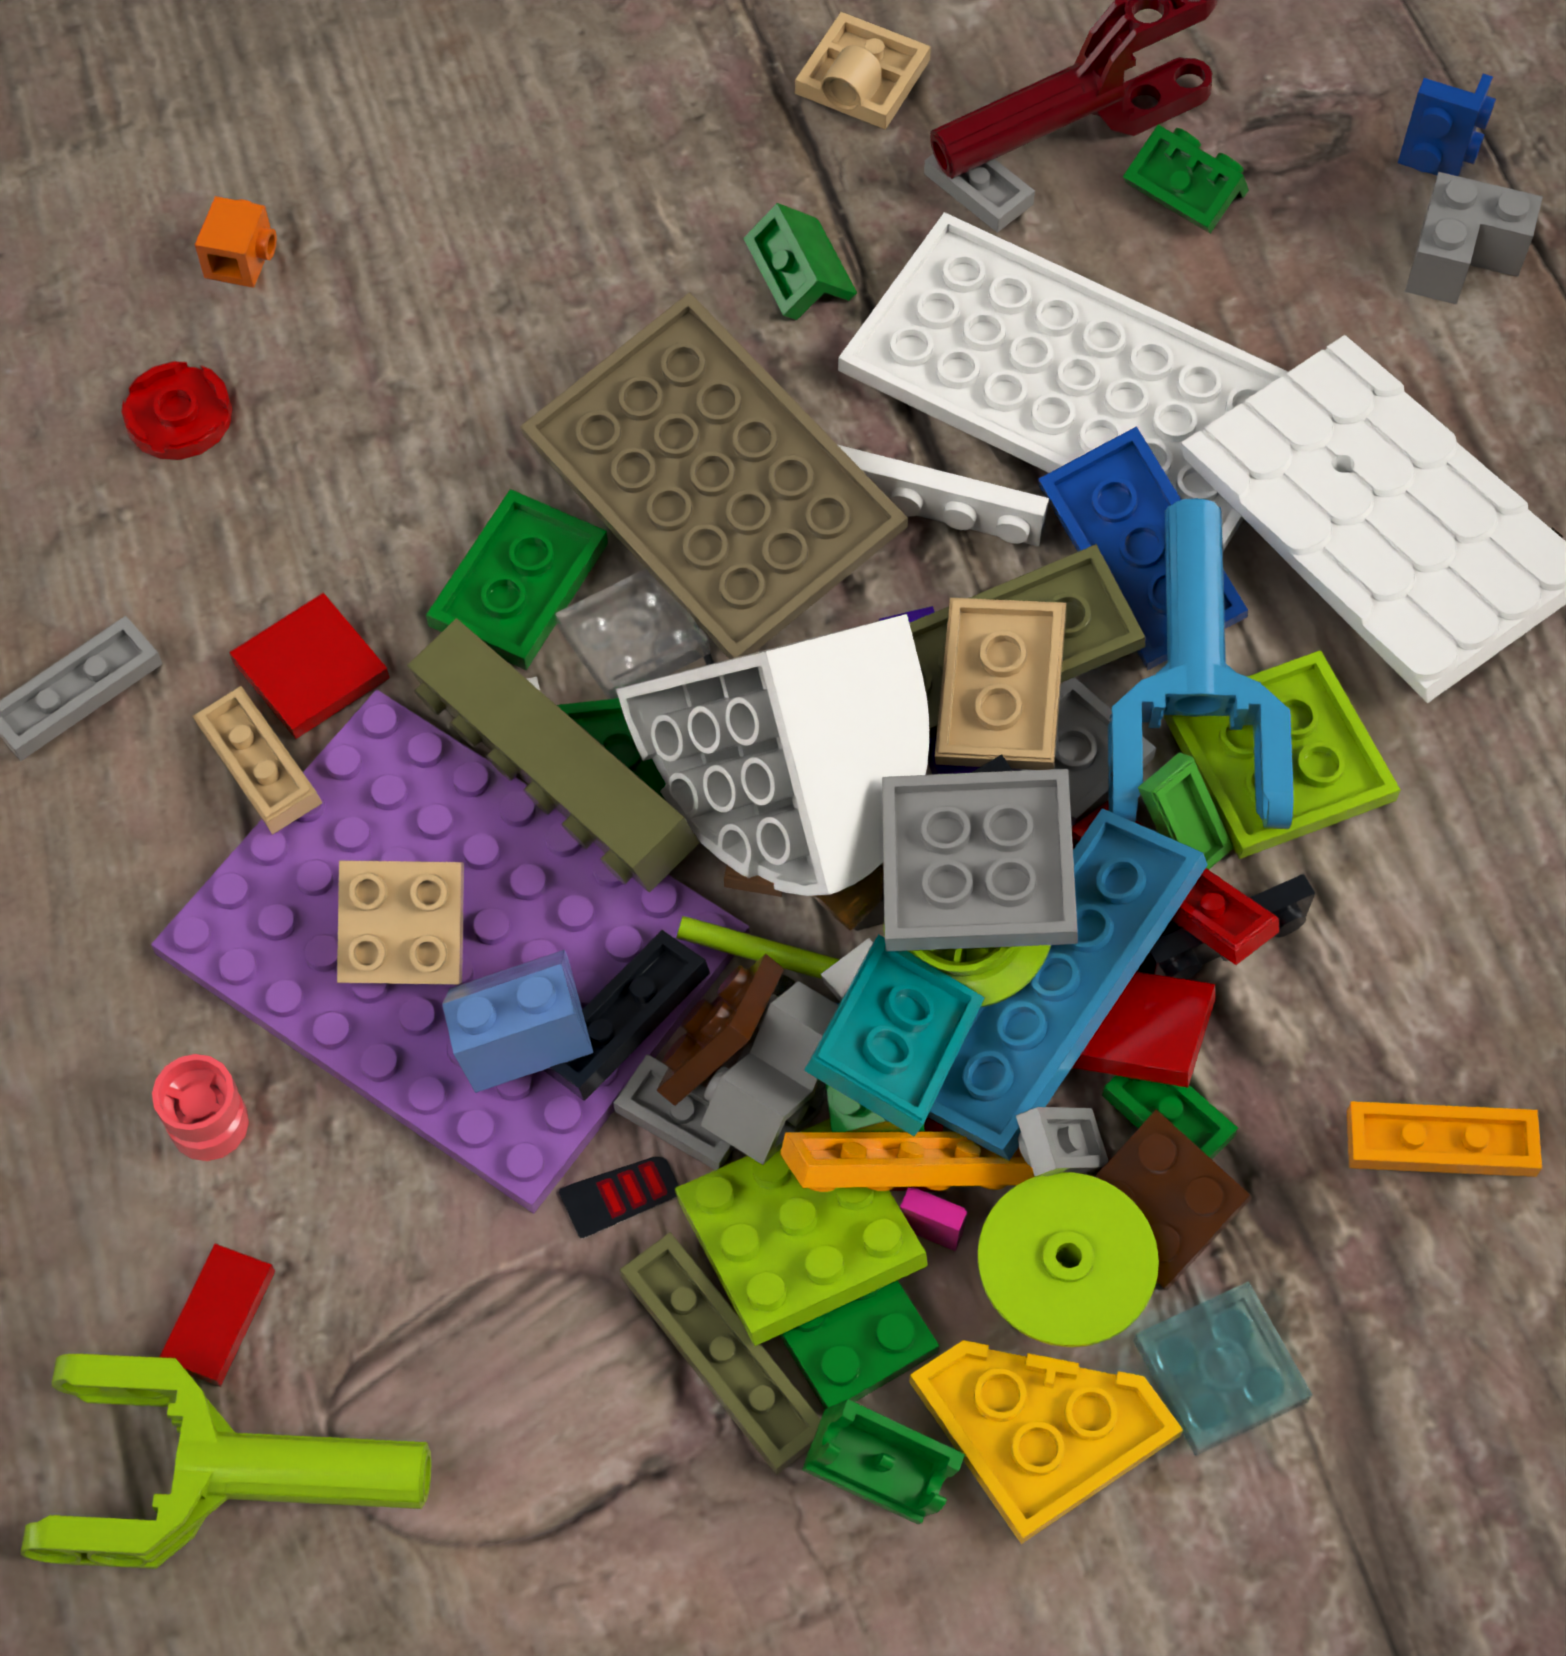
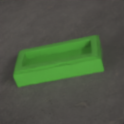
[1138,752,1234,870]

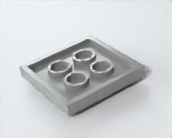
[882,769,1078,951]

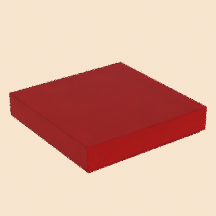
[229,592,390,739]
[1072,972,1216,1088]

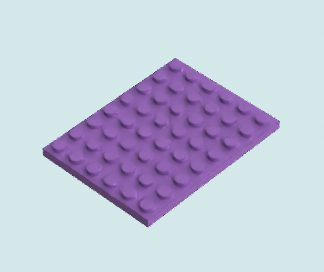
[151,689,750,1214]

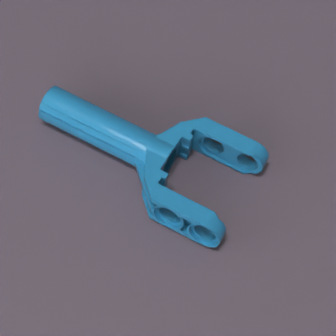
[1108,498,1293,829]

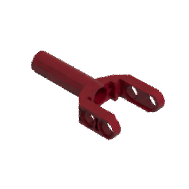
[930,0,1218,179]

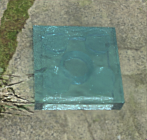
[1133,1281,1313,1456]

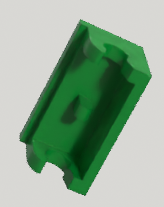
[802,1399,965,1524]

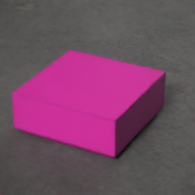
[900,1187,967,1251]

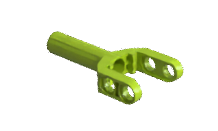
[21,1354,432,1569]

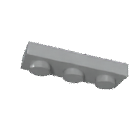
[0,616,163,762]

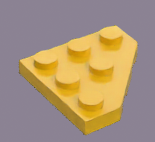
[909,1340,1183,1544]

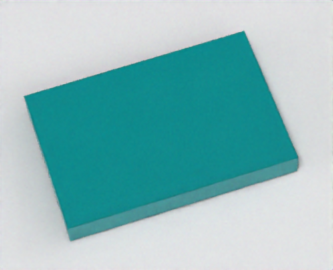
[804,934,985,1136]

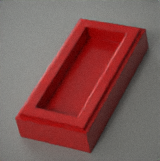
[159,1243,276,1387]

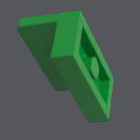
[743,203,857,320]

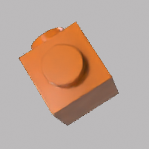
[195,196,277,288]

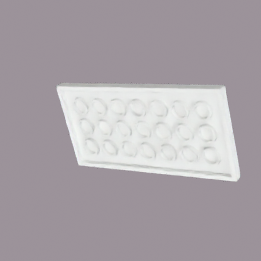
[838,212,1288,552]

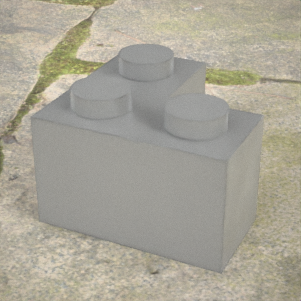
[1405,172,1543,304]
[701,981,838,1165]

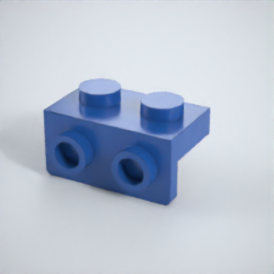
[1398,73,1496,176]

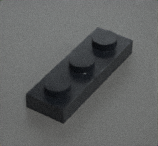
[1138,874,1315,980]
[544,930,710,1101]

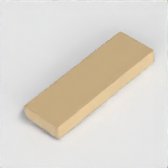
[192,686,323,835]

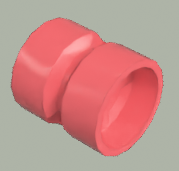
[152,1054,249,1161]

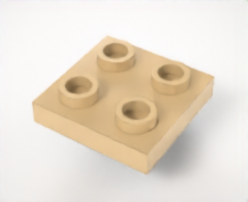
[795,12,931,130]
[337,860,464,985]

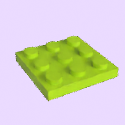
[1163,650,1401,859]
[675,1119,928,1347]

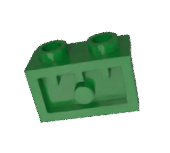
[1123,124,1249,234]

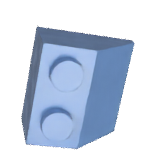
[442,949,593,1093]

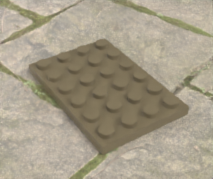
[520,292,908,659]

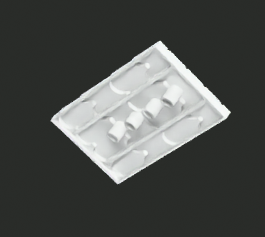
[1181,335,1566,703]

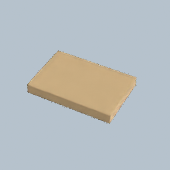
[935,598,1066,770]

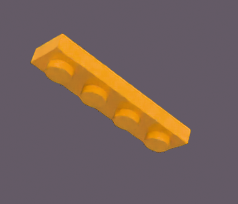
[780,1132,1034,1192]

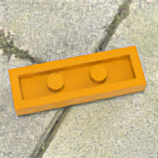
[1346,1101,1542,1177]

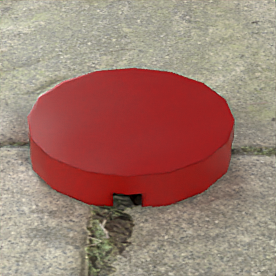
[121,361,233,460]

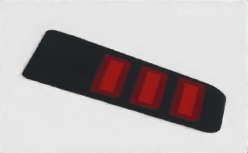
[559,1157,679,1239]

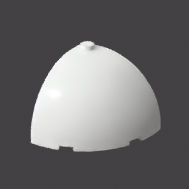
[616,614,929,896]

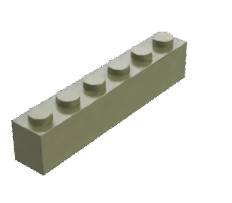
[407,618,700,893]

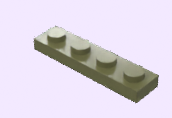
[620,1232,821,1475]

